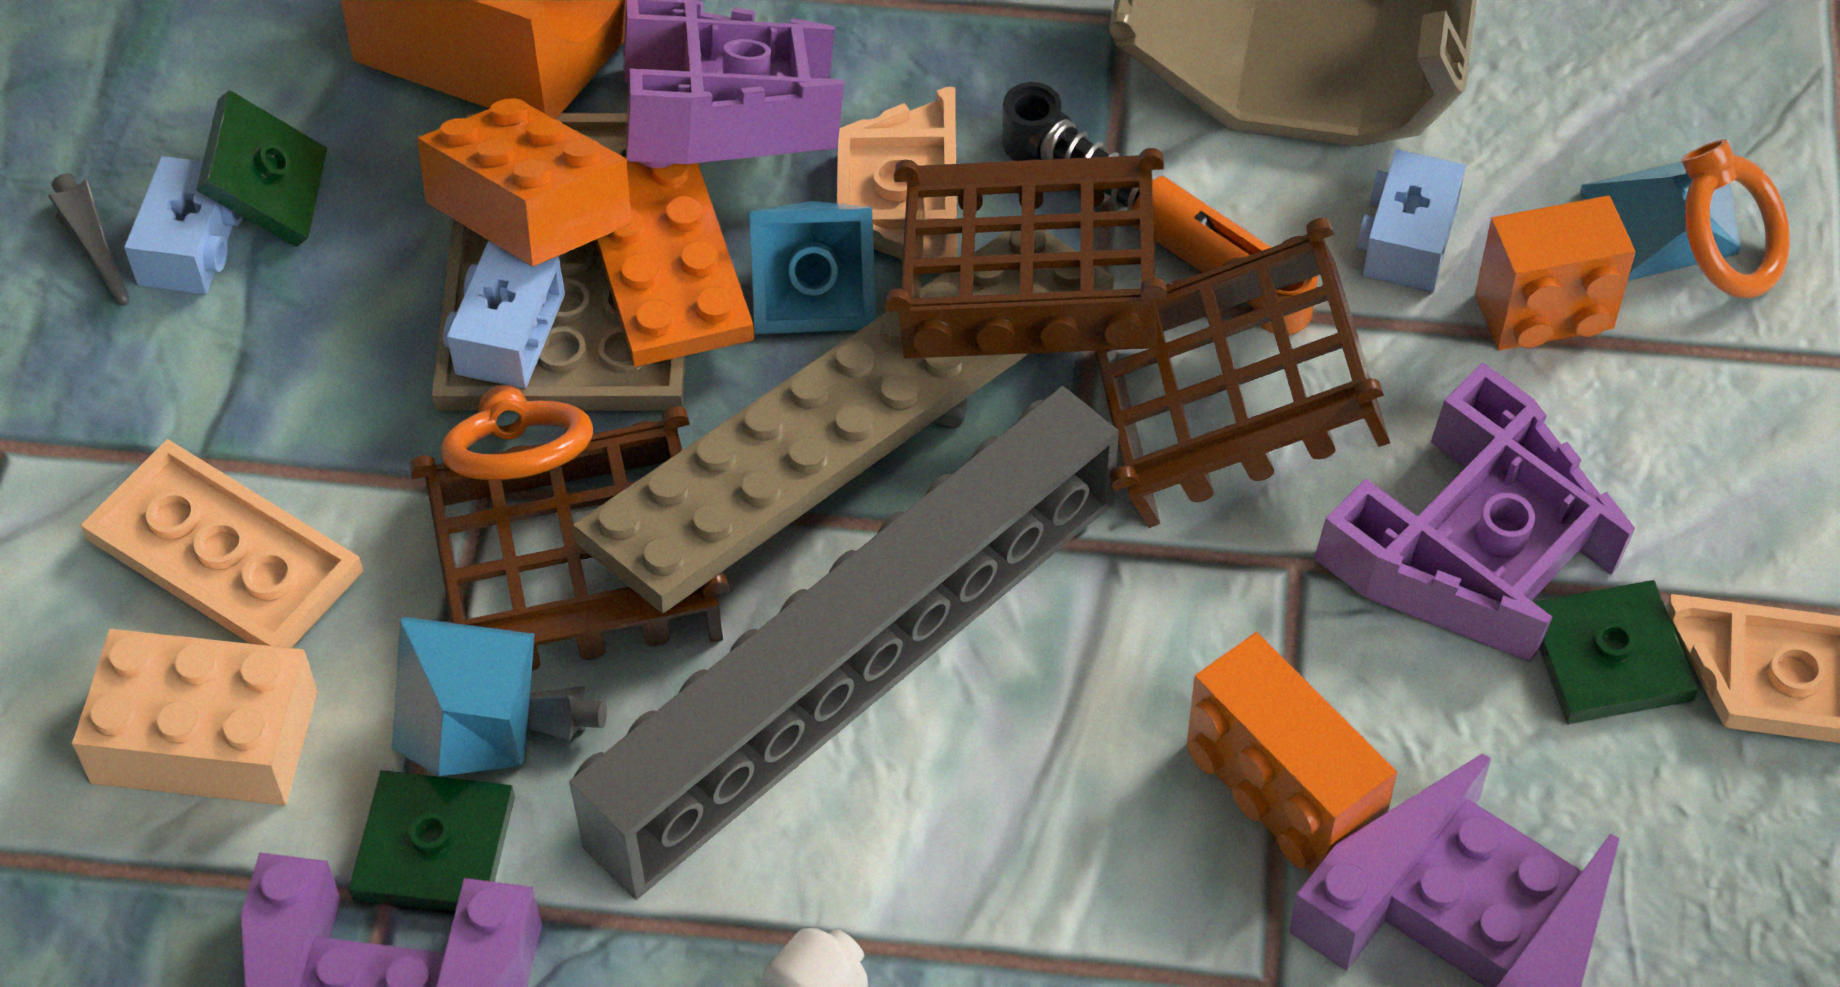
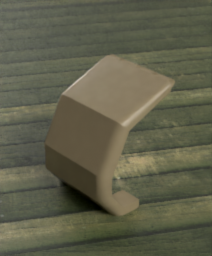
[1109,0,1477,147]

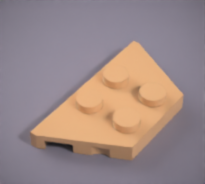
[837,87,957,275]
[1666,594,1840,743]

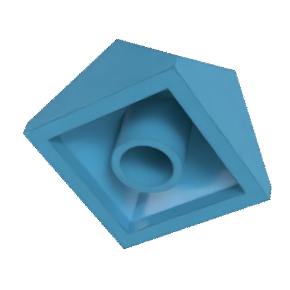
[1580,161,1740,281]
[749,201,876,334]
[392,617,535,776]

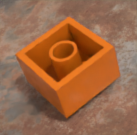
[1475,195,1636,351]

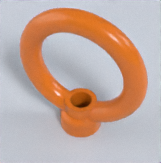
[1681,139,1790,298]
[441,385,593,480]

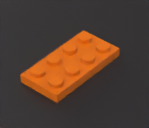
[594,161,754,367]

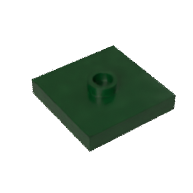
[196,90,327,247]
[1533,580,1698,725]
[348,770,515,913]

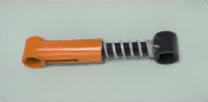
[1002,82,1318,334]

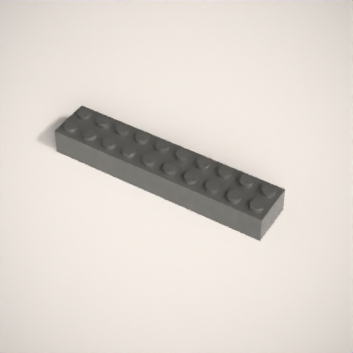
[569,386,1119,900]

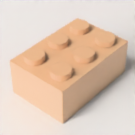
[72,629,318,806]

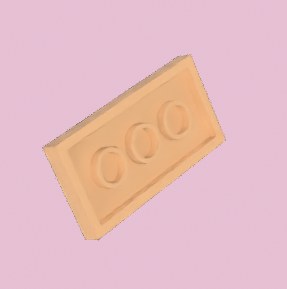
[80,439,364,648]

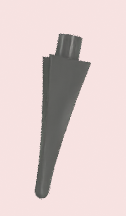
[48,173,129,305]
[527,686,607,741]

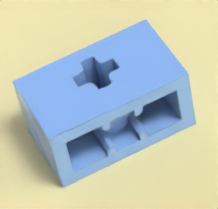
[1356,149,1466,292]
[124,156,243,295]
[443,242,565,389]

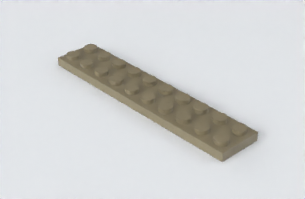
[573,230,1114,614]

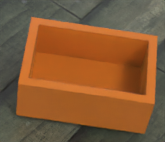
[417,98,632,267]
[1187,631,1398,874]

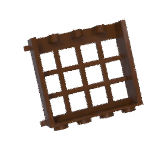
[885,148,1167,359]
[1095,218,1391,528]
[409,406,730,672]

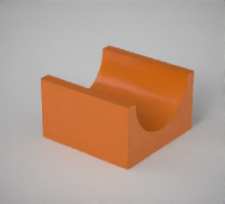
[340,0,626,119]

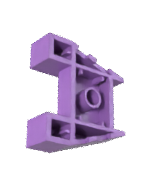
[623,0,844,168]
[1314,362,1635,662]
[1289,753,1620,987]
[241,852,542,987]

